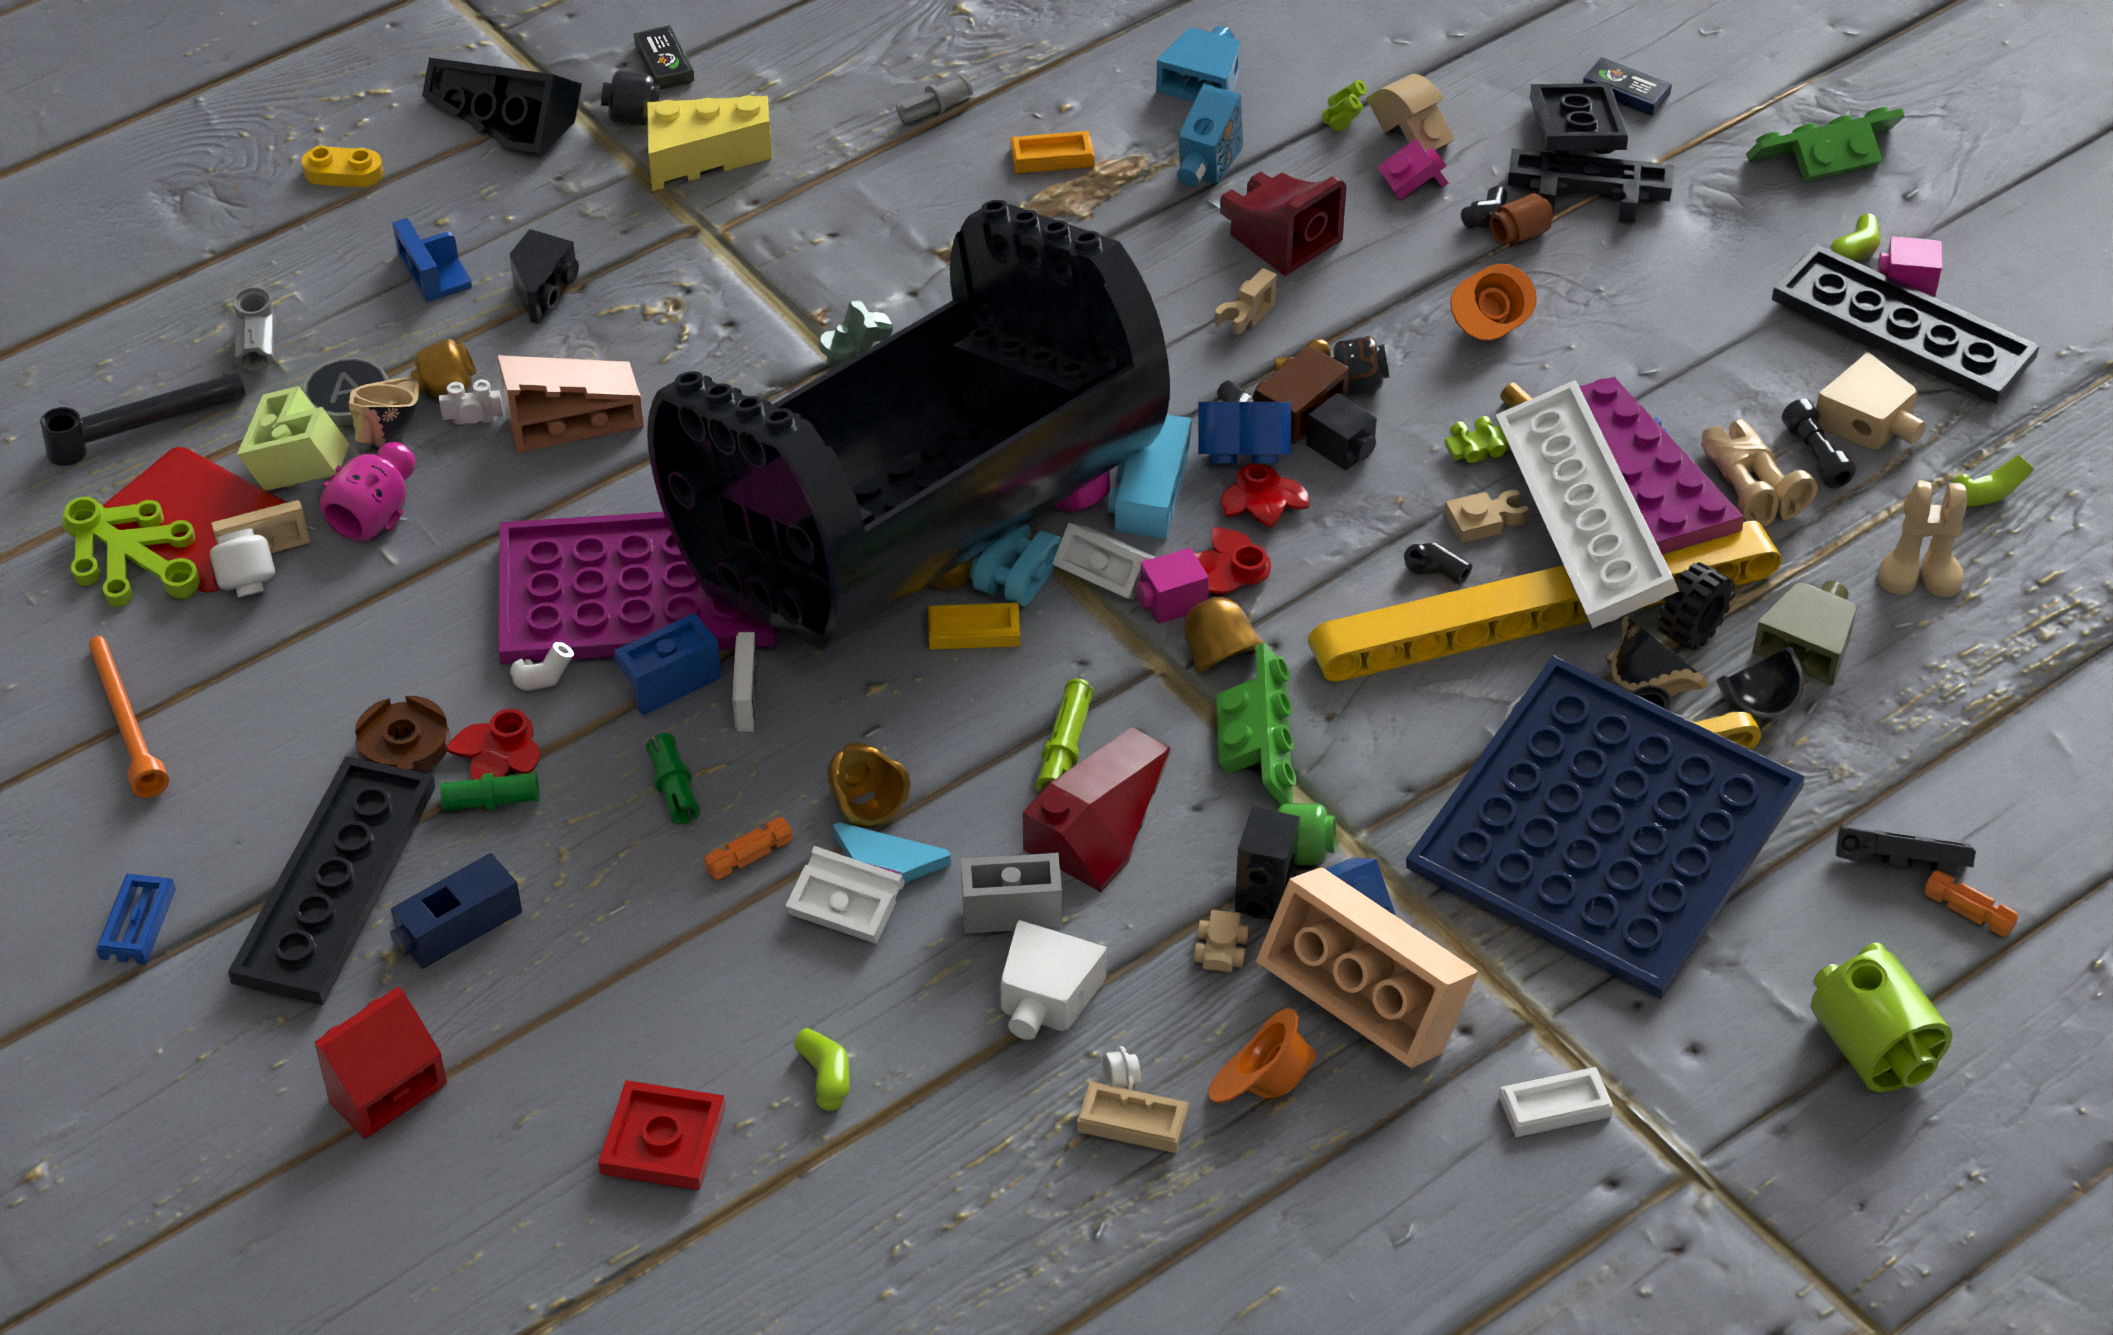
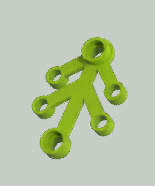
[62,496,200,607]

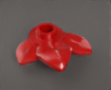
[1220,463,1309,528]
[1194,527,1271,594]
[447,709,540,780]

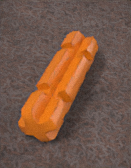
[704,817,793,880]
[1924,870,2018,937]

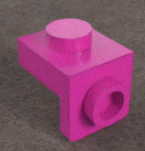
[1377,138,1449,200]

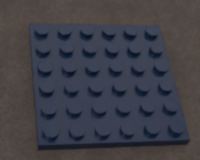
[1406,655,1805,999]

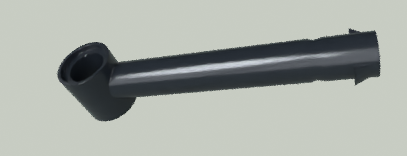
[40,372,245,466]

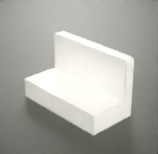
[1052,523,1157,600]

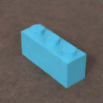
[1108,415,1192,539]

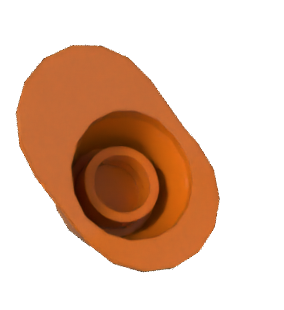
[1450,264,1537,341]
[1208,1008,1317,1104]

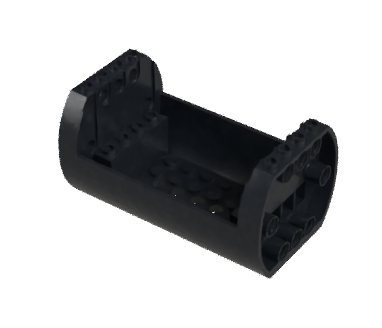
[647,200,1170,650]

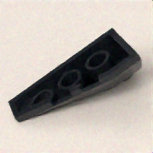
[422,57,582,155]

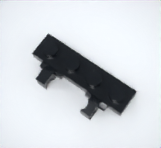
[1508,149,1674,223]

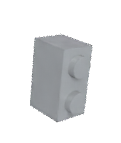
[961,853,1062,934]

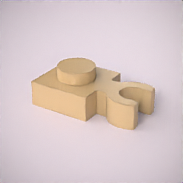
[1444,490,1529,543]

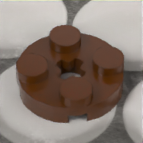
[355,696,451,773]

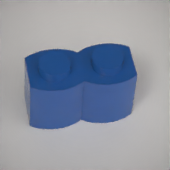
[1198,402,1291,463]

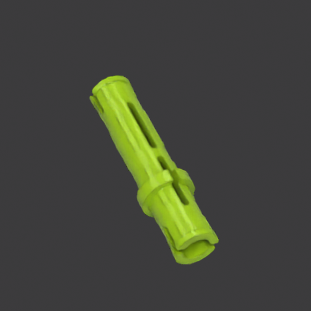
[1035,678,1094,791]

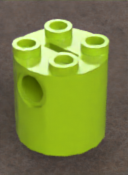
[1810,942,1953,1093]

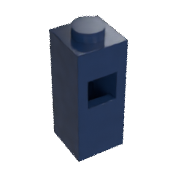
[390,853,522,969]

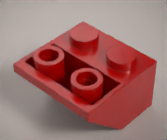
[314,986,447,1139]

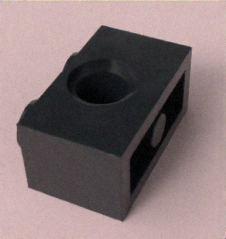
[1235,806,1300,920]

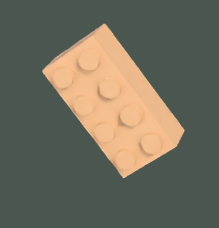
[1256,867,1479,1068]

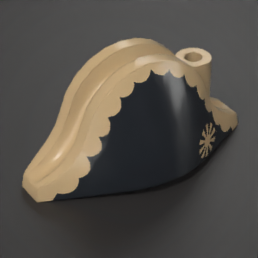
[349,377,419,447]
[1605,616,1709,697]

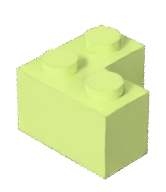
[237,386,350,491]

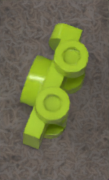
[1321,80,1367,131]
[1444,416,1510,463]

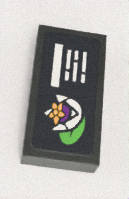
[633,25,695,89]

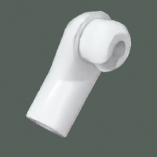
[510,642,574,691]

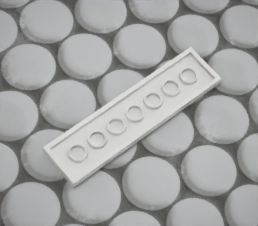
[1496,380,1679,628]

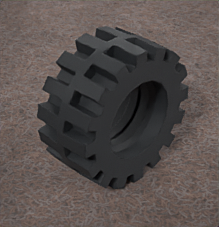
[1657,562,1735,651]

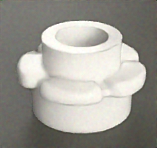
[1102,1046,1141,1090]

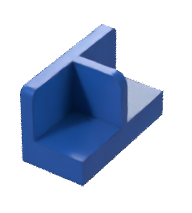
[392,218,472,303]
[614,613,721,715]

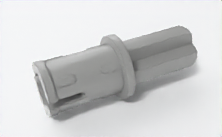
[896,75,973,123]

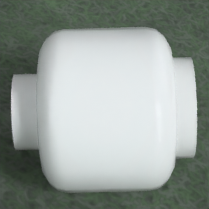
[210,529,275,598]

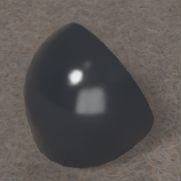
[1716,647,1804,718]

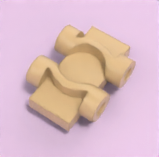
[1194,910,1249,973]

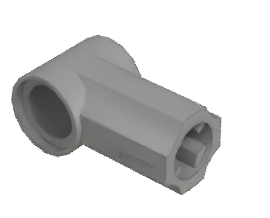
[233,286,278,373]

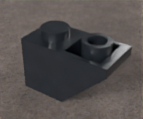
[510,229,579,324]

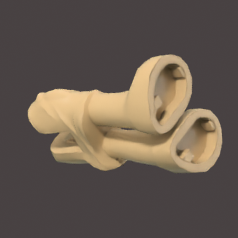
[1701,419,1818,526]
[1877,480,1967,598]

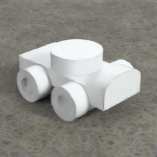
[439,379,503,425]

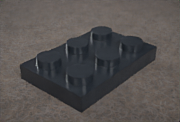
[1530,83,1628,154]

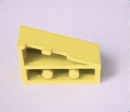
[647,95,772,191]

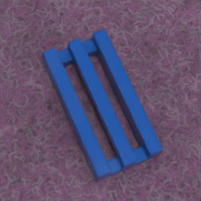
[96,873,176,965]

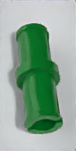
[646,733,700,824]
[440,771,540,812]

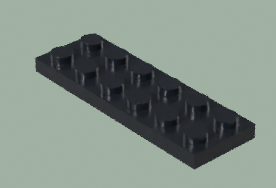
[1772,244,2040,404]
[228,756,436,1005]

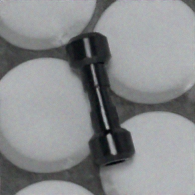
[1781,399,1856,488]

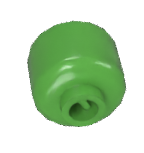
[1277,803,1336,866]

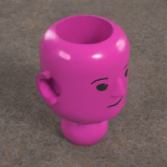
[320,442,416,541]

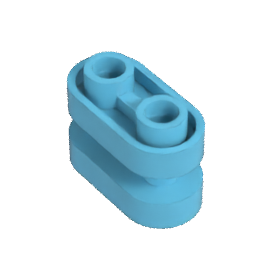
[970,524,1062,607]

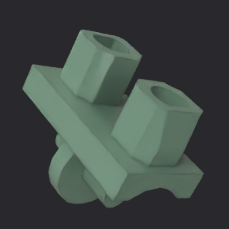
[818,301,893,368]

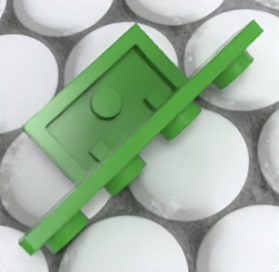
[1746,107,1905,183]
[1216,642,1296,806]

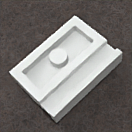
[786,846,905,944]

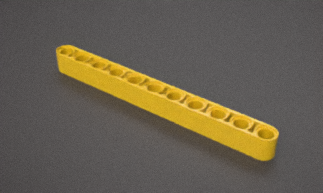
[1307,521,1782,682]

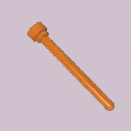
[89,636,169,798]

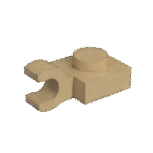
[1215,268,1277,335]

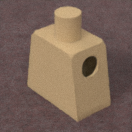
[1816,352,1926,450]

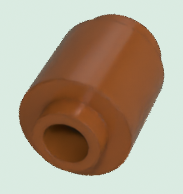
[1490,193,1553,245]

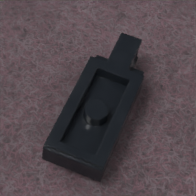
[1835,826,1976,874]

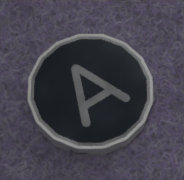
[303,357,389,426]

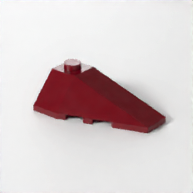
[1022,727,1170,892]

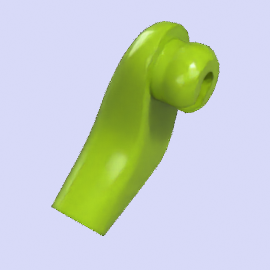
[1830,214,1881,261]
[1951,454,2035,507]
[794,1028,850,1111]

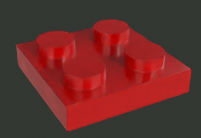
[598,1080,726,1190]

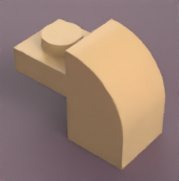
[1366,74,1455,151]

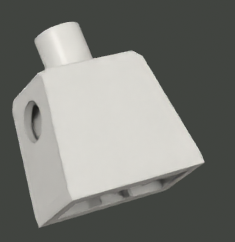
[1001,920,1107,1040]

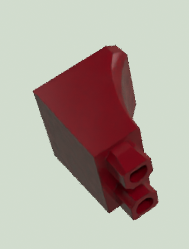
[1220,171,1347,276]

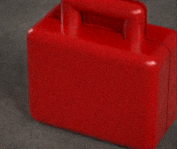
[102,447,288,593]

